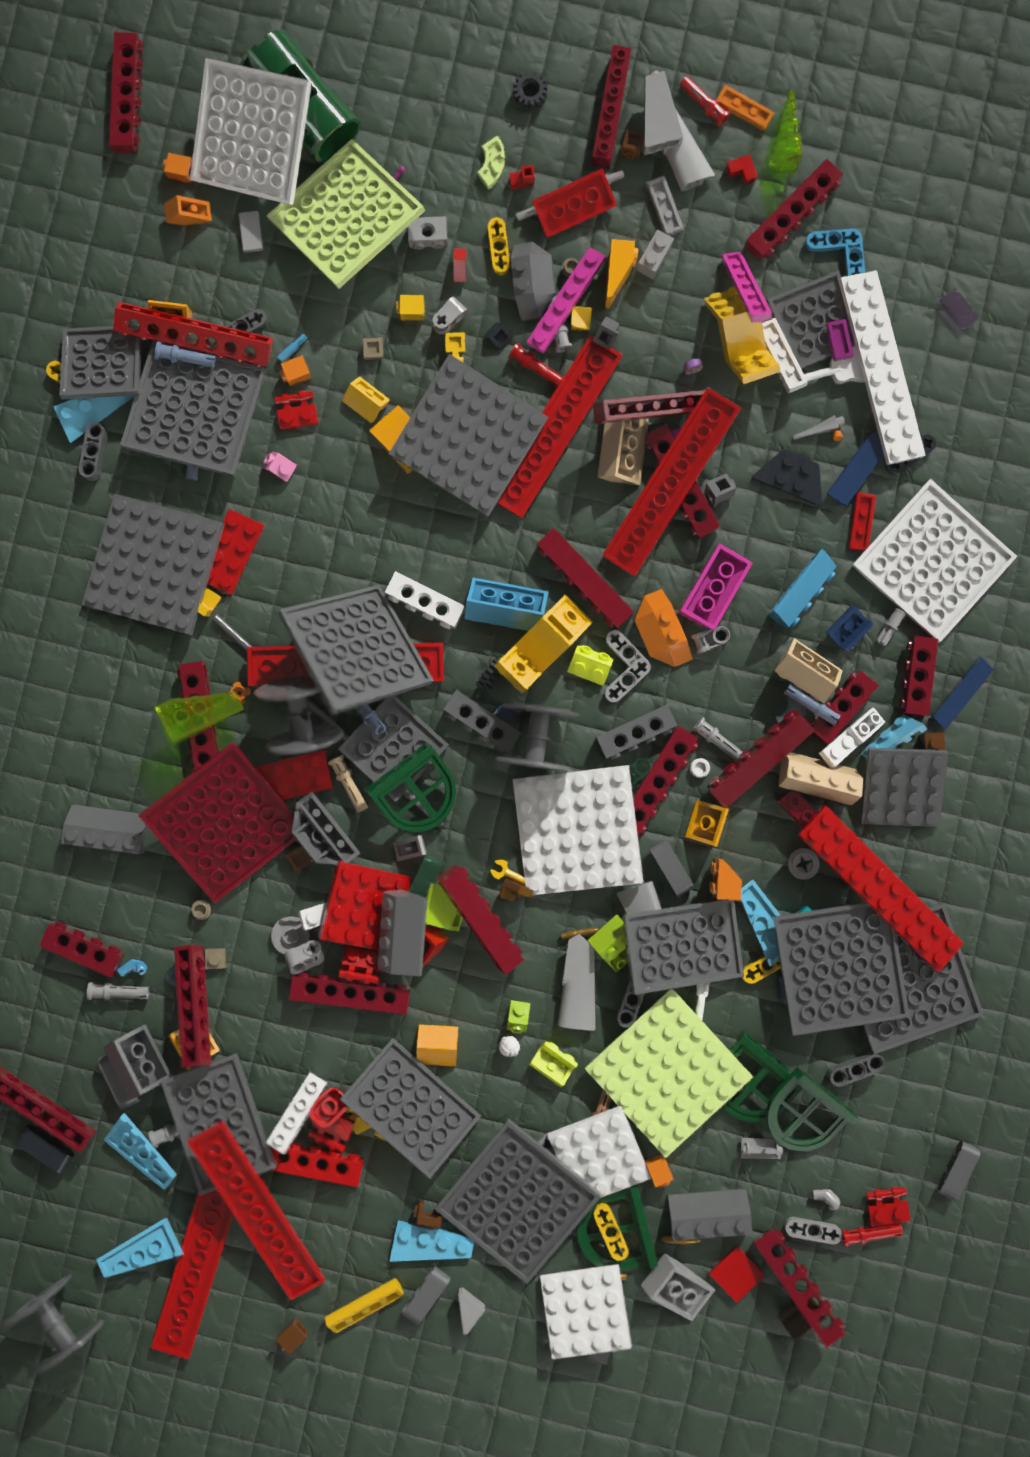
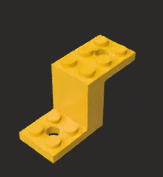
[704,287,781,384]
[494,595,593,693]

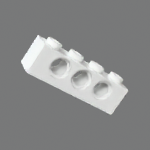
[385,571,465,630]
[266,1073,328,1154]

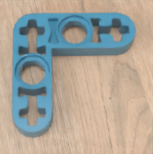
[805,229,865,276]

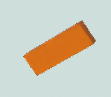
[716,85,774,131]

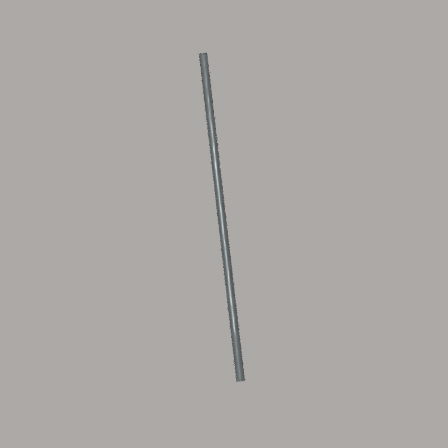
[212,614,445,829]

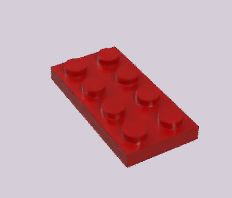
[532,168,617,238]
[207,509,265,595]
[256,750,334,800]

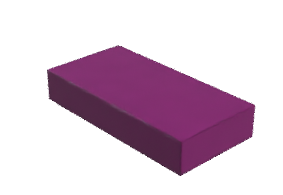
[825,319,854,362]

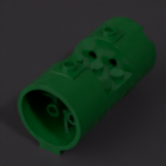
[239,30,361,162]

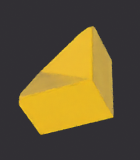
[571,307,592,331]

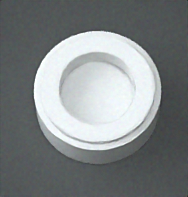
[690,758,710,778]

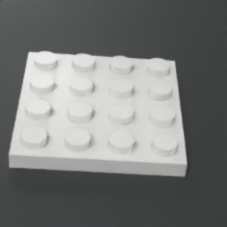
[548,1106,651,1198]
[540,1264,632,1359]

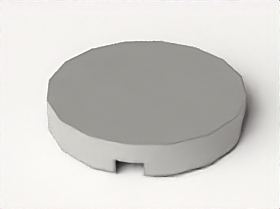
[271,916,311,954]

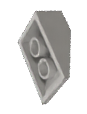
[641,1254,715,1321]

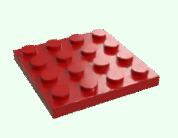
[318,860,412,950]

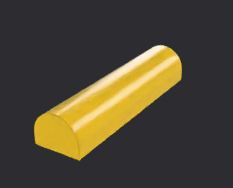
[325,1278,404,1333]

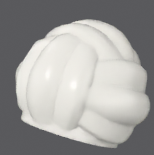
[499,1036,520,1057]

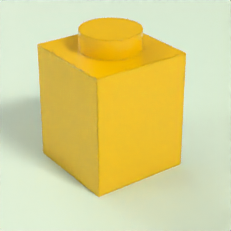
[396,295,424,320]

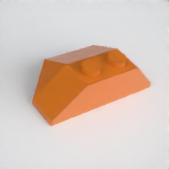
[635,589,692,667]

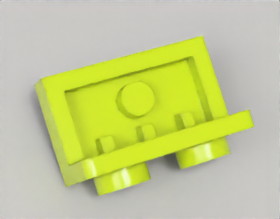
[567,645,613,686]
[529,1042,578,1087]

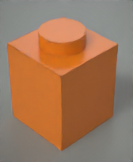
[163,153,192,183]
[280,356,312,387]
[645,1154,674,1188]

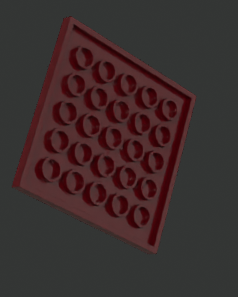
[138,741,297,903]

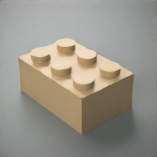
[775,638,843,703]

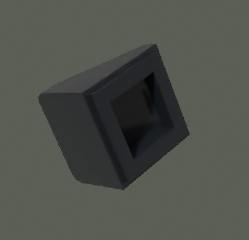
[484,322,513,351]

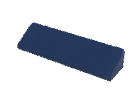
[826,432,884,506]
[929,657,993,730]

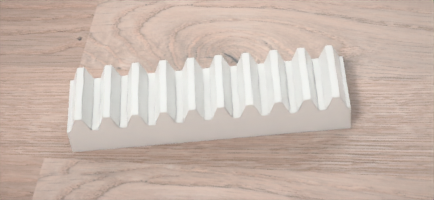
[762,318,808,393]

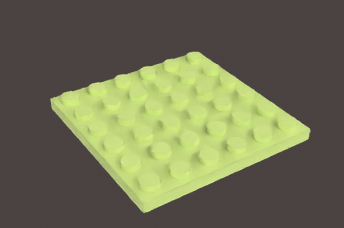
[267,139,425,289]
[585,989,753,1158]

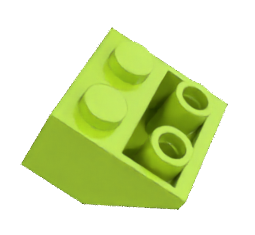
[426,883,463,931]
[587,915,628,973]

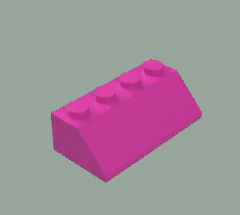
[677,543,753,630]

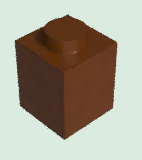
[919,732,946,751]
[276,1317,309,1354]

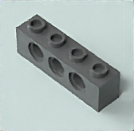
[443,690,521,754]
[596,704,677,760]

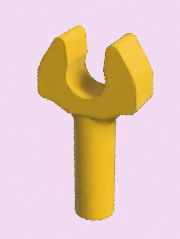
[491,860,525,885]

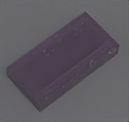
[939,287,979,330]

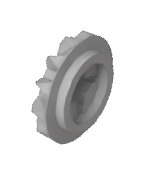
[788,848,819,880]

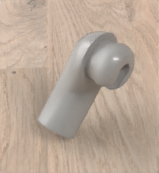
[812,1189,840,1210]

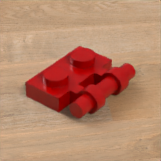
[275,390,319,431]
[339,947,381,985]
[308,1115,356,1153]
[866,1186,911,1227]

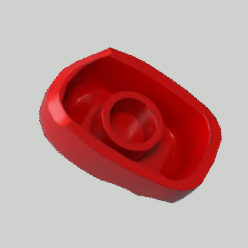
[308,1088,348,1129]

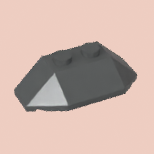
[511,242,556,321]
[291,792,360,865]

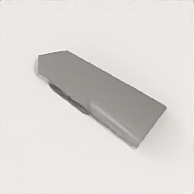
[661,109,714,191]
[617,881,661,914]
[558,934,595,1031]

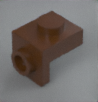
[620,129,644,159]
[286,845,313,872]
[414,1200,442,1229]

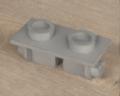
[741,1138,783,1159]

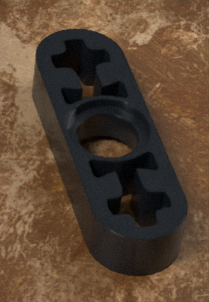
[885,435,936,475]

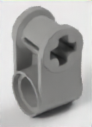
[433,297,468,335]
[691,626,730,655]
[284,940,324,974]

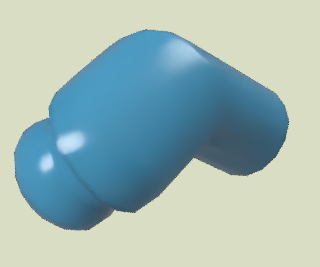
[117,959,147,977]

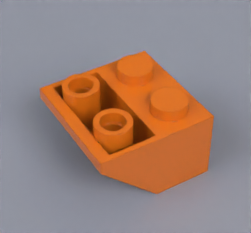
[709,858,742,900]

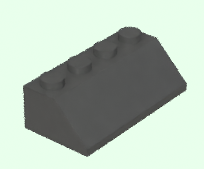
[61,804,148,854]
[378,889,427,976]
[668,1188,752,1240]

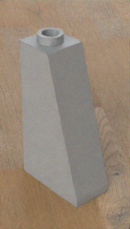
[643,71,683,155]

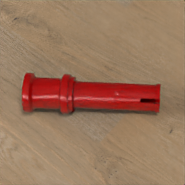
[679,76,731,127]
[508,343,564,388]
[841,1223,903,1248]

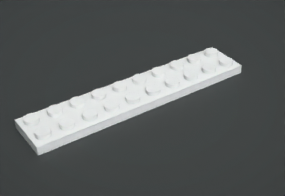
[838,270,925,465]

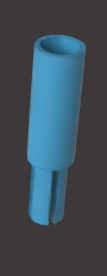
[277,334,307,363]

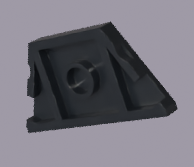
[751,449,822,507]

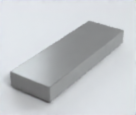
[646,176,684,236]

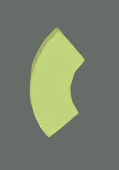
[477,135,505,190]

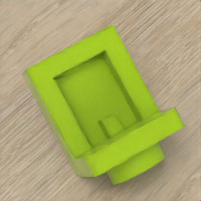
[507,1000,531,1034]

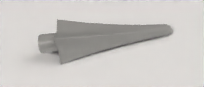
[793,415,845,440]

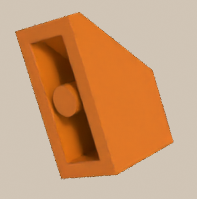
[164,195,211,226]

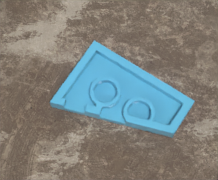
[862,714,927,760]

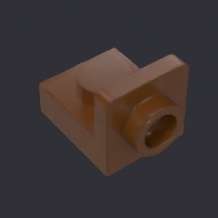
[499,879,534,901]

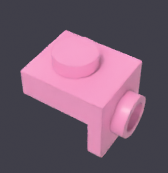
[263,452,297,482]

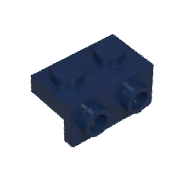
[825,605,874,652]

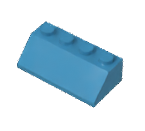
[768,549,837,629]
[464,578,548,631]

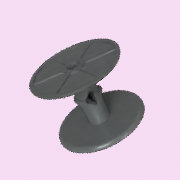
[255,674,343,754]
[494,703,580,772]
[1,1273,104,1376]

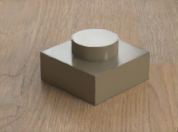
[363,338,384,360]
[205,948,227,969]

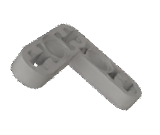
[605,630,651,703]

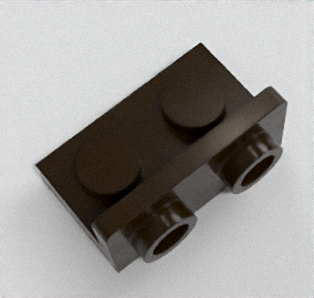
[778,1298,827,1342]

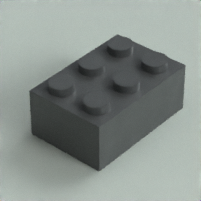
[103,1024,172,1100]

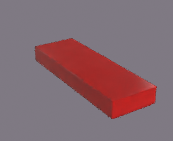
[848,492,876,552]

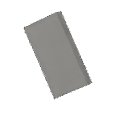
[239,211,263,253]

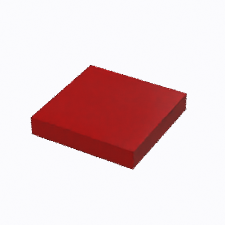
[709,1245,765,1303]

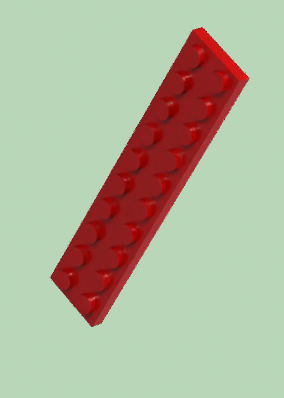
[497,335,623,519]
[602,387,741,576]
[248,643,444,687]
[798,806,964,972]
[187,1120,325,1301]
[151,1190,234,1360]

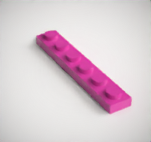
[527,247,606,354]
[722,252,772,322]

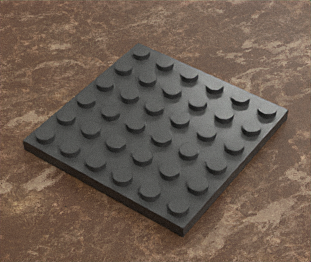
[120,340,266,477]
[388,354,548,517]
[82,494,225,635]
[278,585,433,714]
[773,902,909,1036]
[862,903,984,1054]
[435,1118,601,1284]

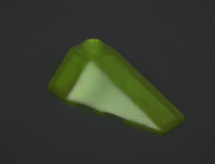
[769,90,802,174]
[154,692,244,746]

